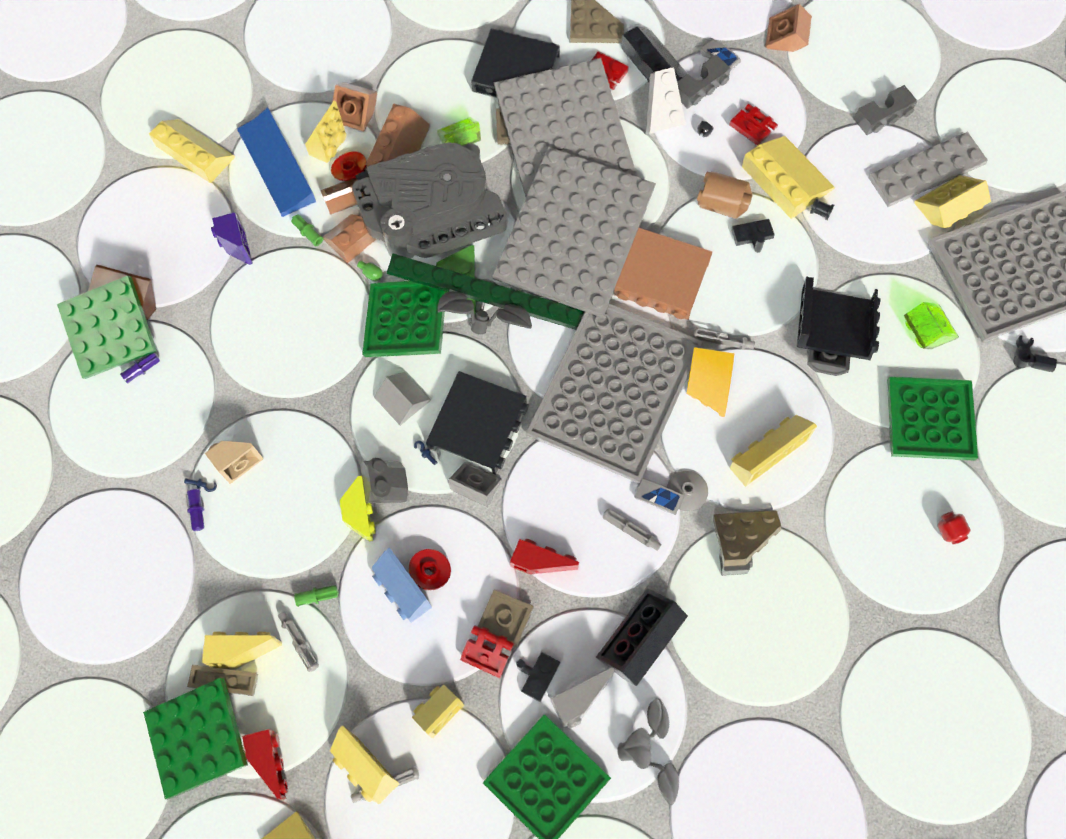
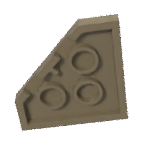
[570,0,624,43]
[713,510,781,566]

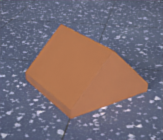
[320,178,364,215]

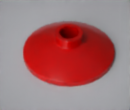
[331,151,367,181]
[408,549,451,590]

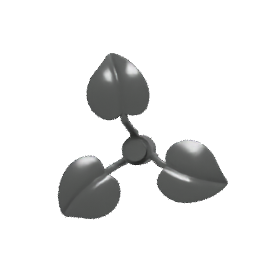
[437,278,532,335]
[617,698,679,805]

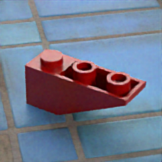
[510,539,580,575]
[242,729,288,800]

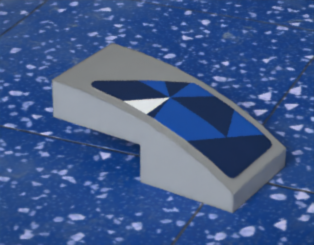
[700,39,741,70]
[634,478,684,515]

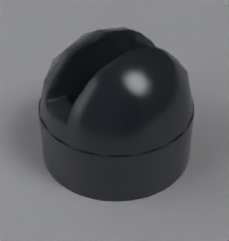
[697,121,714,138]

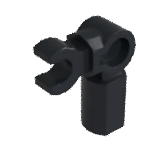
[1013,335,1057,373]

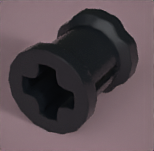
[810,197,835,221]

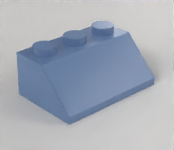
[371,548,432,623]

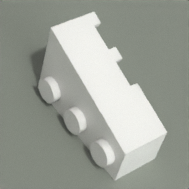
[645,67,686,135]

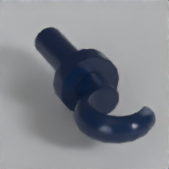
[414,440,438,465]
[184,478,217,492]

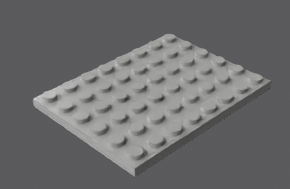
[494,58,638,198]
[492,147,656,318]
[927,191,1066,342]
[526,304,703,484]

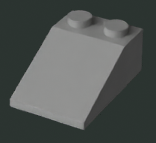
[551,667,614,729]

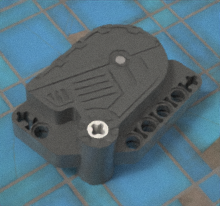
[352,143,507,259]

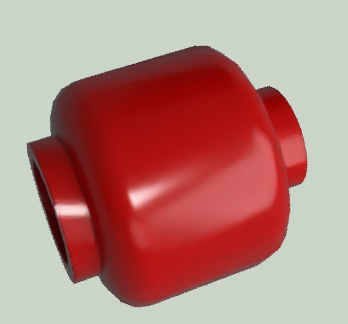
[937,511,971,545]

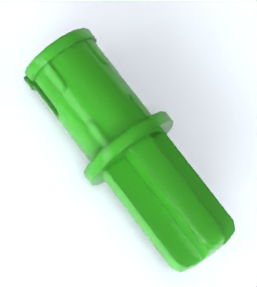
[291,214,323,247]
[294,585,339,607]

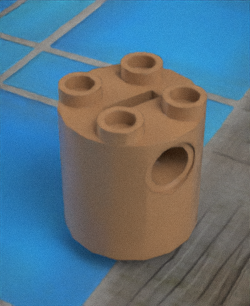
[697,171,753,219]

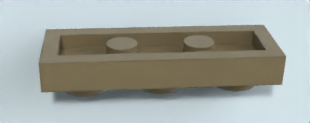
[187,665,259,696]

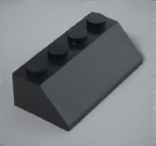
[621,26,688,83]
[596,588,688,687]

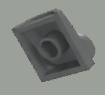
[807,349,851,376]
[361,458,408,503]

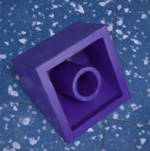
[211,212,253,265]

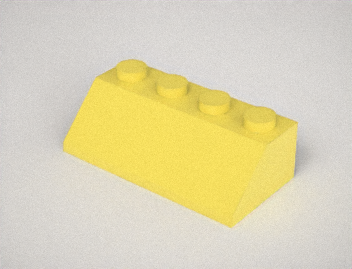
[149,119,235,183]
[730,414,817,487]

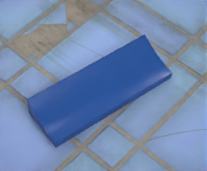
[237,107,316,217]

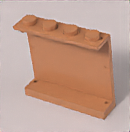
[614,228,713,320]

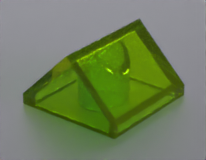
[436,117,481,146]

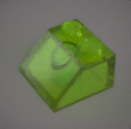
[903,302,959,350]

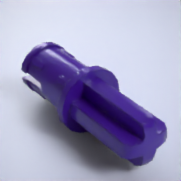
[120,353,160,384]
[187,489,205,531]

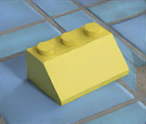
[914,175,991,228]
[330,725,399,804]

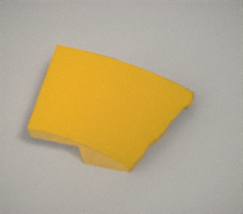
[686,347,735,417]

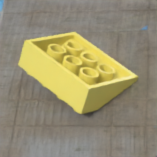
[742,136,835,219]

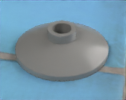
[667,471,708,511]

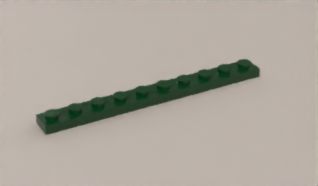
[387,253,584,330]

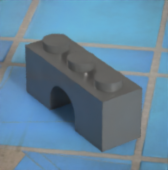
[677,55,731,109]
[854,85,918,136]

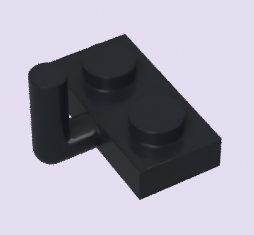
[731,218,775,253]
[516,652,561,703]

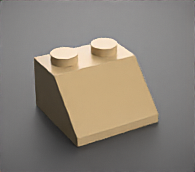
[204,441,263,484]

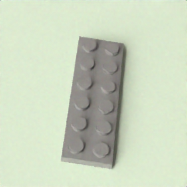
[868,132,988,207]

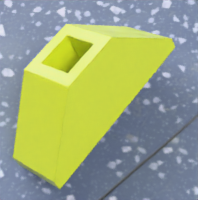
[340,476,376,542]

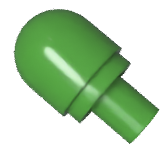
[357,260,383,281]

